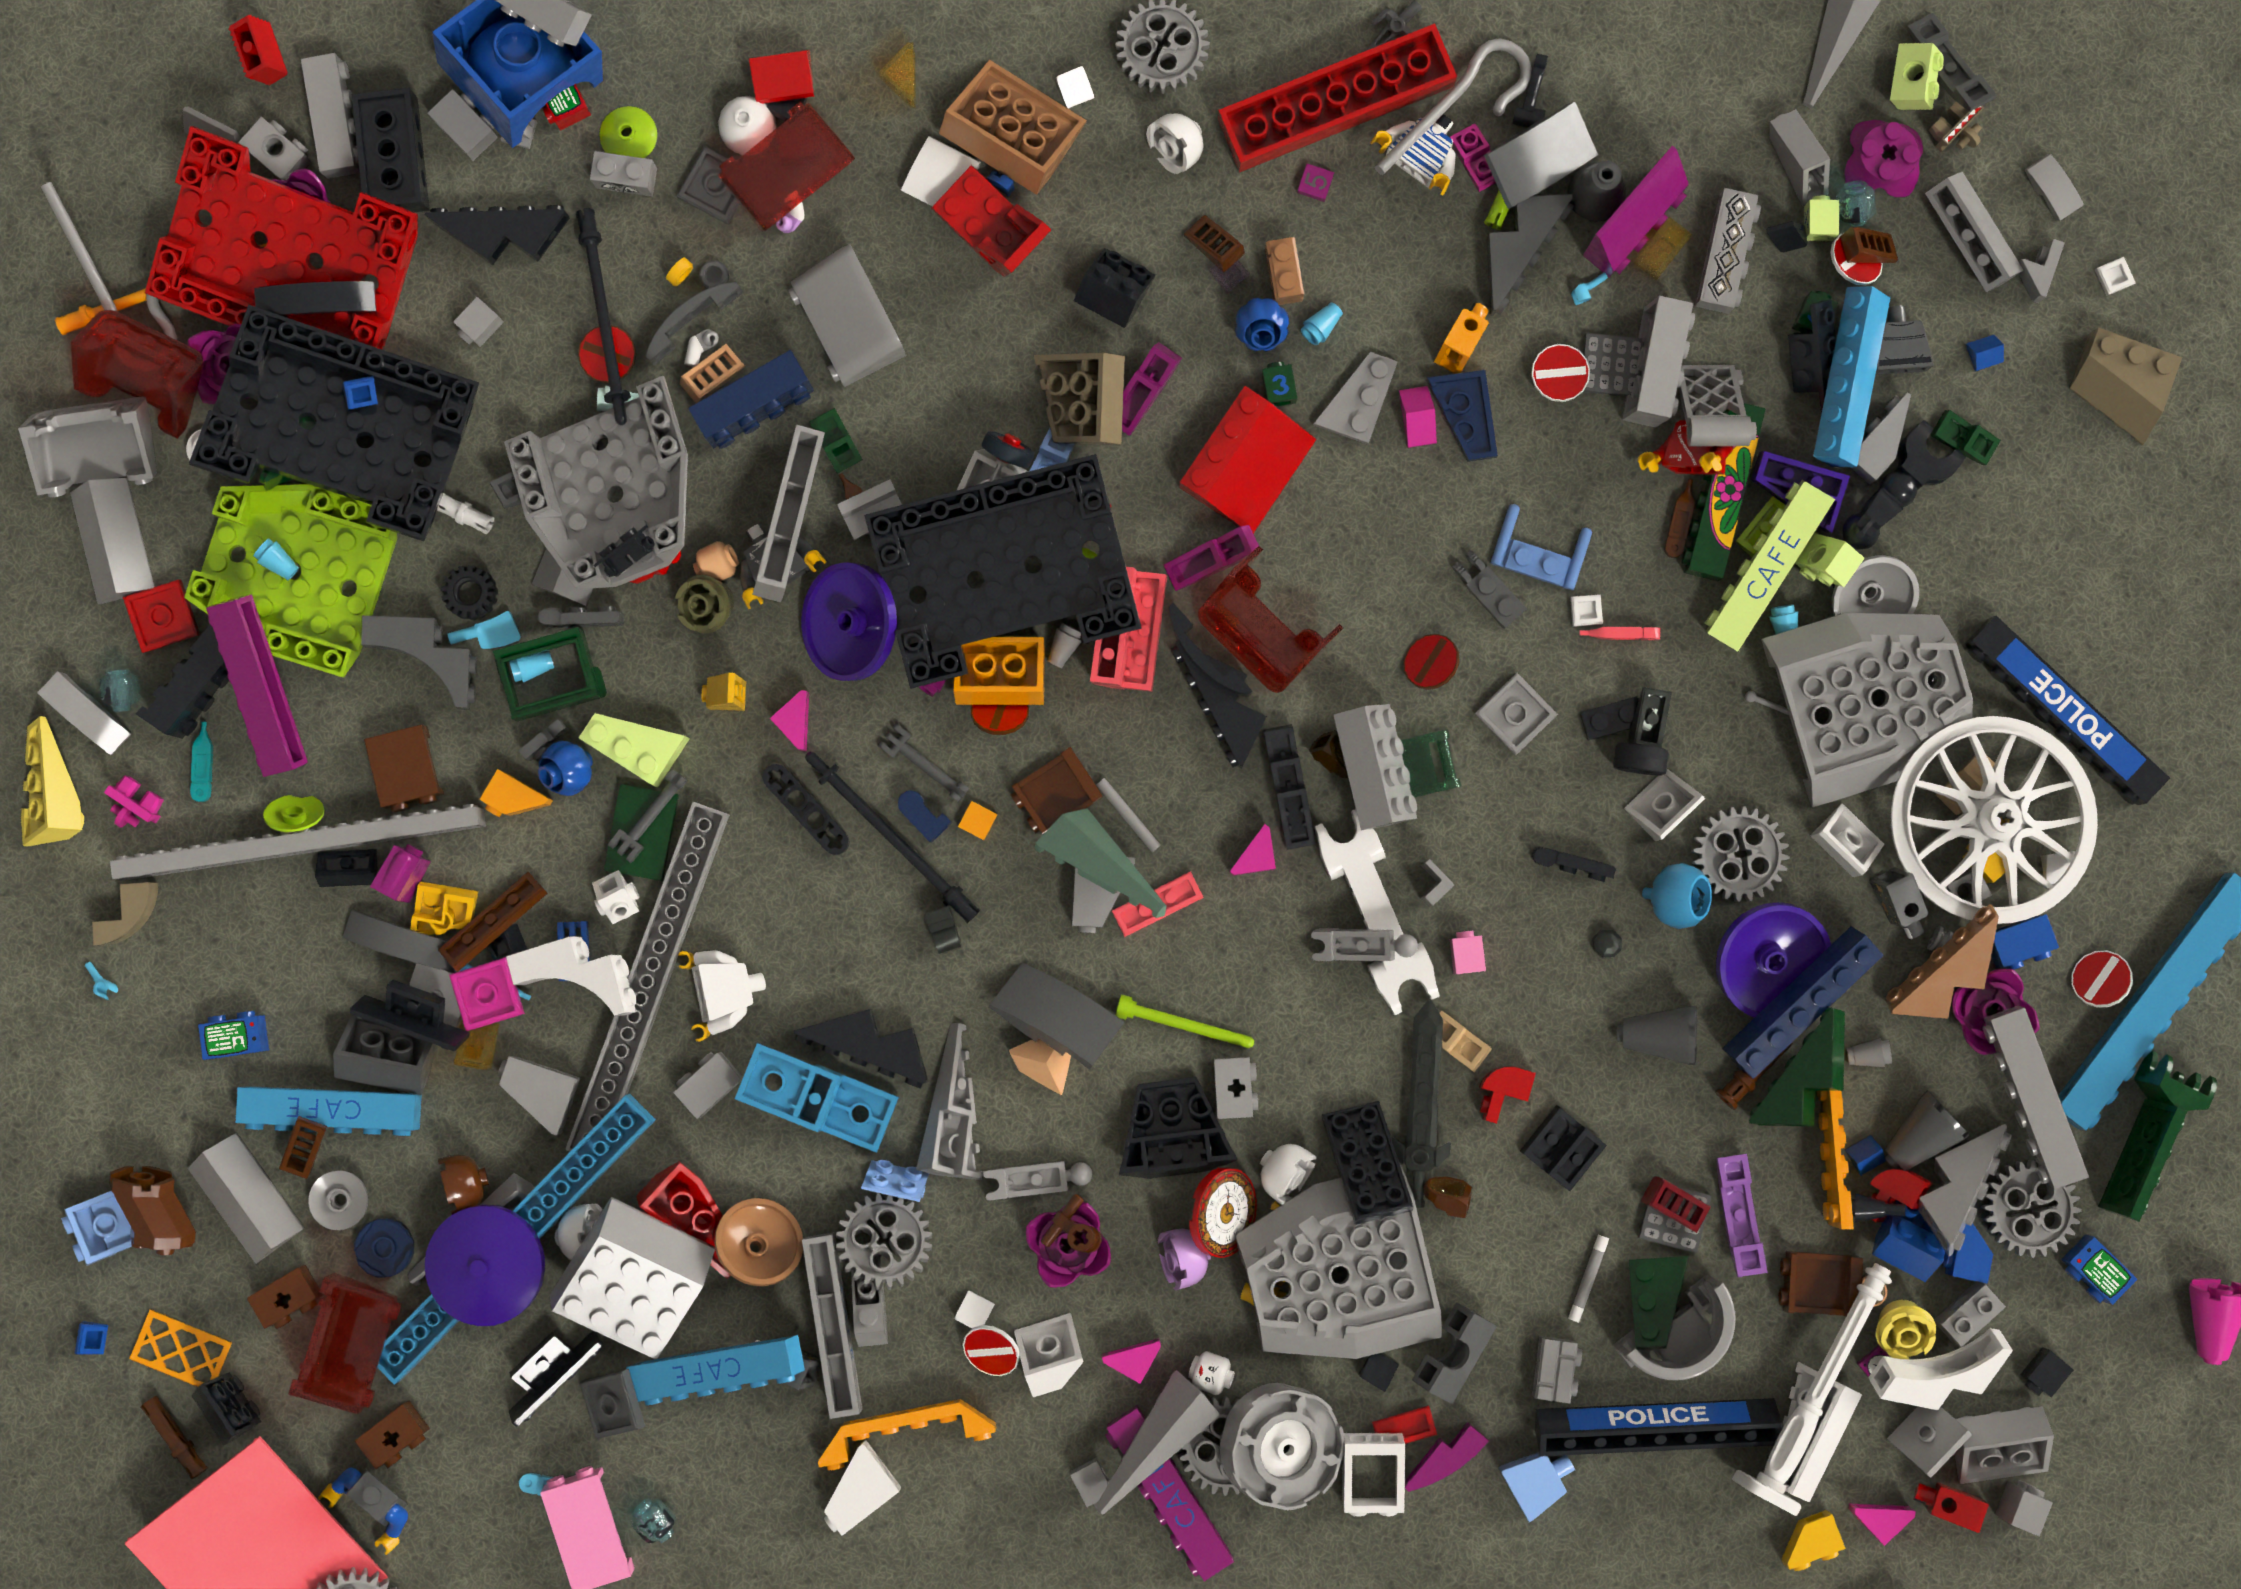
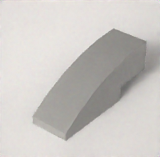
[37,671,132,755]

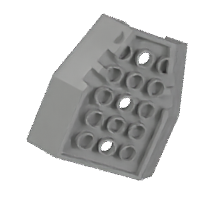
[504,376,688,589]
[1761,613,1973,808]
[1235,1163,1442,1359]

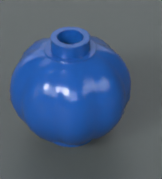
[1235,298,1289,351]
[538,741,593,796]

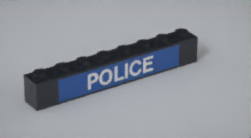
[1965,615,2170,805]
[1535,1398,1782,1456]

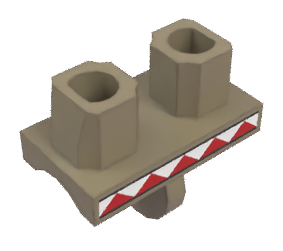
[1928,102,1984,152]

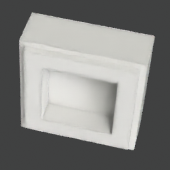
[2095,257,2135,296]
[1570,595,1603,627]

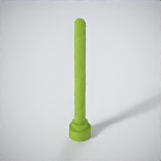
[1115,994,1254,1048]

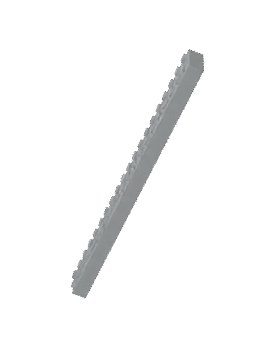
[565,802,730,1152]
[110,804,486,881]

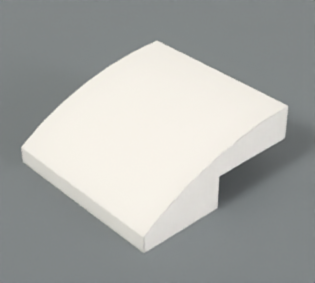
[901,136,981,206]

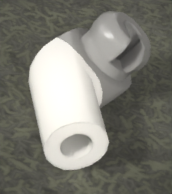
[684,329,719,367]

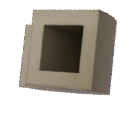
[92,882,158,946]

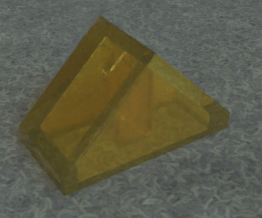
[879,42,916,108]
[1634,217,1693,281]
[454,1023,500,1070]

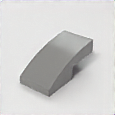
[2025,154,2084,221]

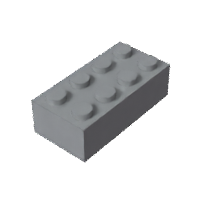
[1622,296,1695,427]
[1334,704,1417,830]

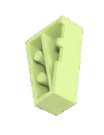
[579,713,690,788]

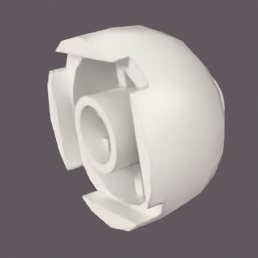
[718,96,777,156]
[1146,113,1203,174]
[1260,1144,1316,1205]
[555,1204,603,1260]

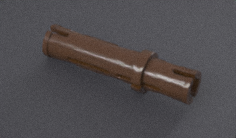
[140,1396,208,1480]

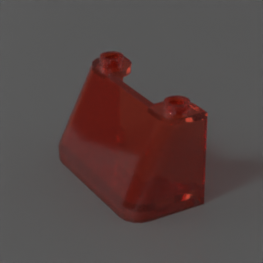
[717,101,855,231]
[71,310,203,439]
[288,1273,401,1414]

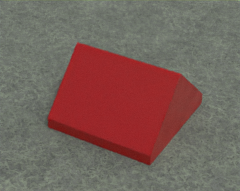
[749,50,814,104]

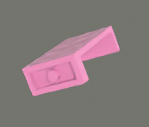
[540,1466,634,1589]

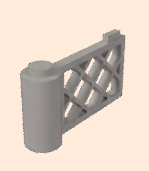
[1678,365,1757,446]

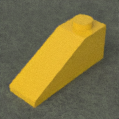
[702,673,746,711]

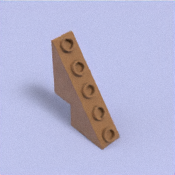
[1886,904,1999,1019]

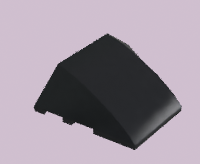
[1119,1077,1238,1179]

